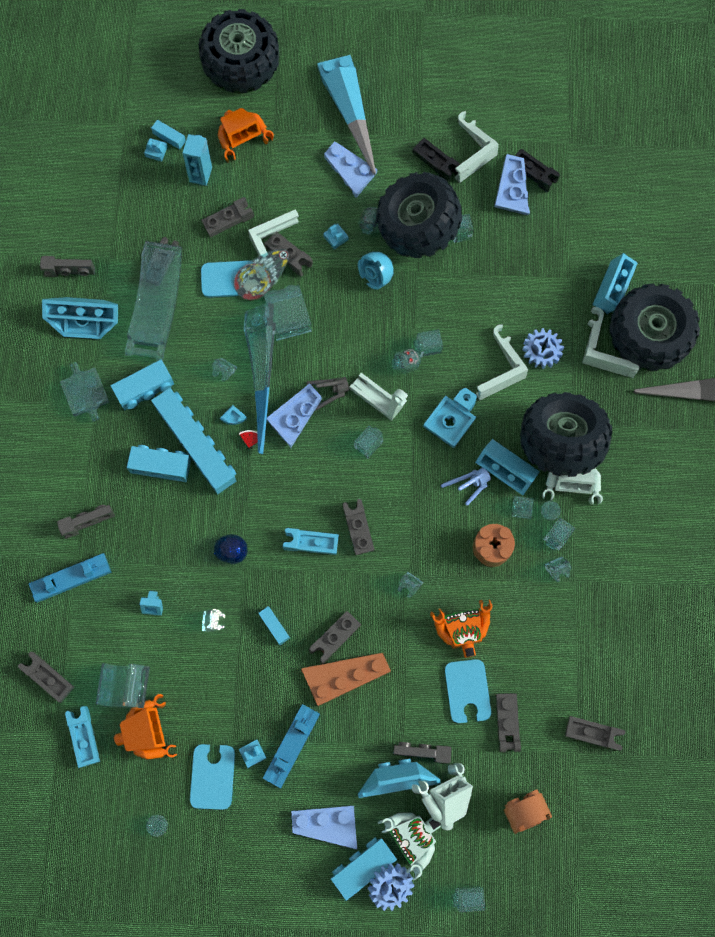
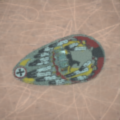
[233,249,289,300]

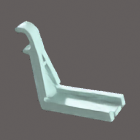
[455,111,499,183]
[248,209,299,285]
[582,307,639,378]
[476,325,528,401]
[349,373,408,421]

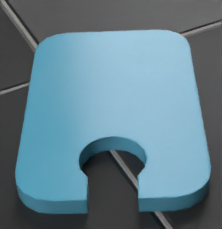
[201,261,253,298]
[445,659,491,723]
[190,744,235,810]

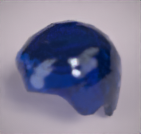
[214,534,248,564]

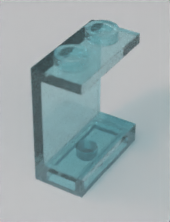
[264,285,312,341]
[95,663,150,709]

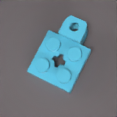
[423,388,477,448]

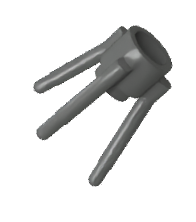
[306,377,349,411]

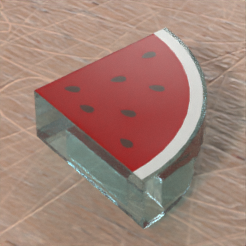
[239,430,258,450]

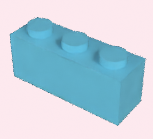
[182,134,212,186]
[593,253,638,314]
[110,360,174,410]
[475,439,540,495]
[127,445,191,482]
[331,837,397,901]

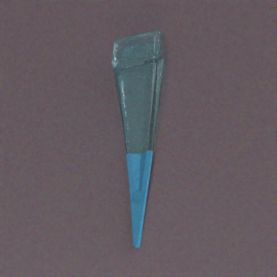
[244,302,276,454]

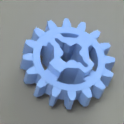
[522,328,564,369]
[368,863,414,911]

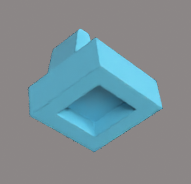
[144,138,168,162]
[323,224,348,249]
[140,591,163,616]
[239,740,266,768]

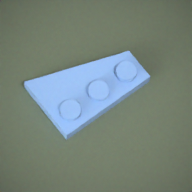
[324,141,377,198]
[494,154,530,215]
[266,383,322,448]
[291,806,357,849]

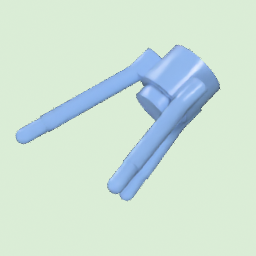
[441,468,491,505]

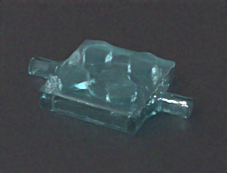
[60,362,110,422]

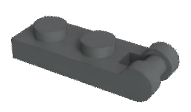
[496,694,521,752]

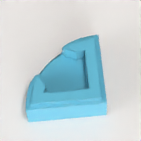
[220,405,247,425]

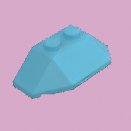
[42,297,118,339]
[358,758,441,798]

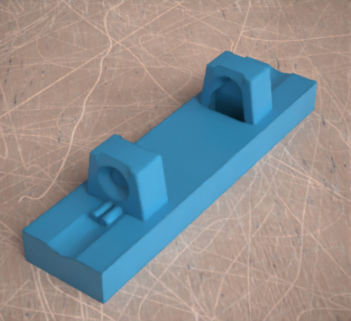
[29,553,112,603]
[263,704,320,789]

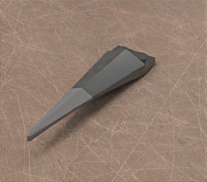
[634,378,715,402]

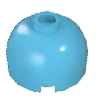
[358,252,394,290]

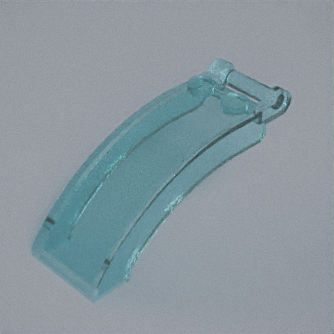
[125,241,182,361]

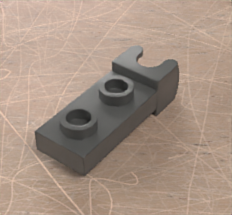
[201,197,254,238]
[264,232,313,276]
[40,256,95,277]
[342,499,375,556]
[57,505,115,539]
[308,611,361,664]
[18,651,74,703]
[565,716,625,751]
[393,742,451,764]

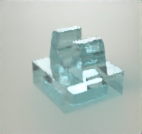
[212,358,237,381]
[512,496,534,519]
[544,556,572,582]
[398,571,424,598]
[202,609,225,632]

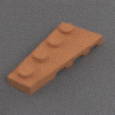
[301,653,391,706]

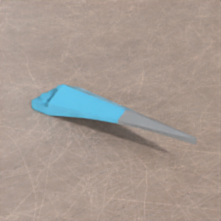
[317,55,376,176]

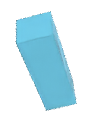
[151,120,186,150]
[258,606,290,645]

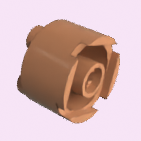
[473,524,515,567]
[504,790,552,834]

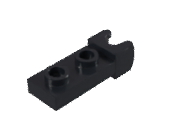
[412,138,460,182]
[515,149,560,192]

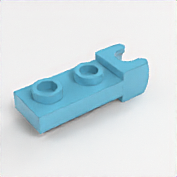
[283,528,339,555]
[65,706,100,768]

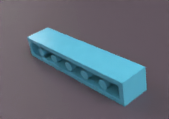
[151,388,236,495]

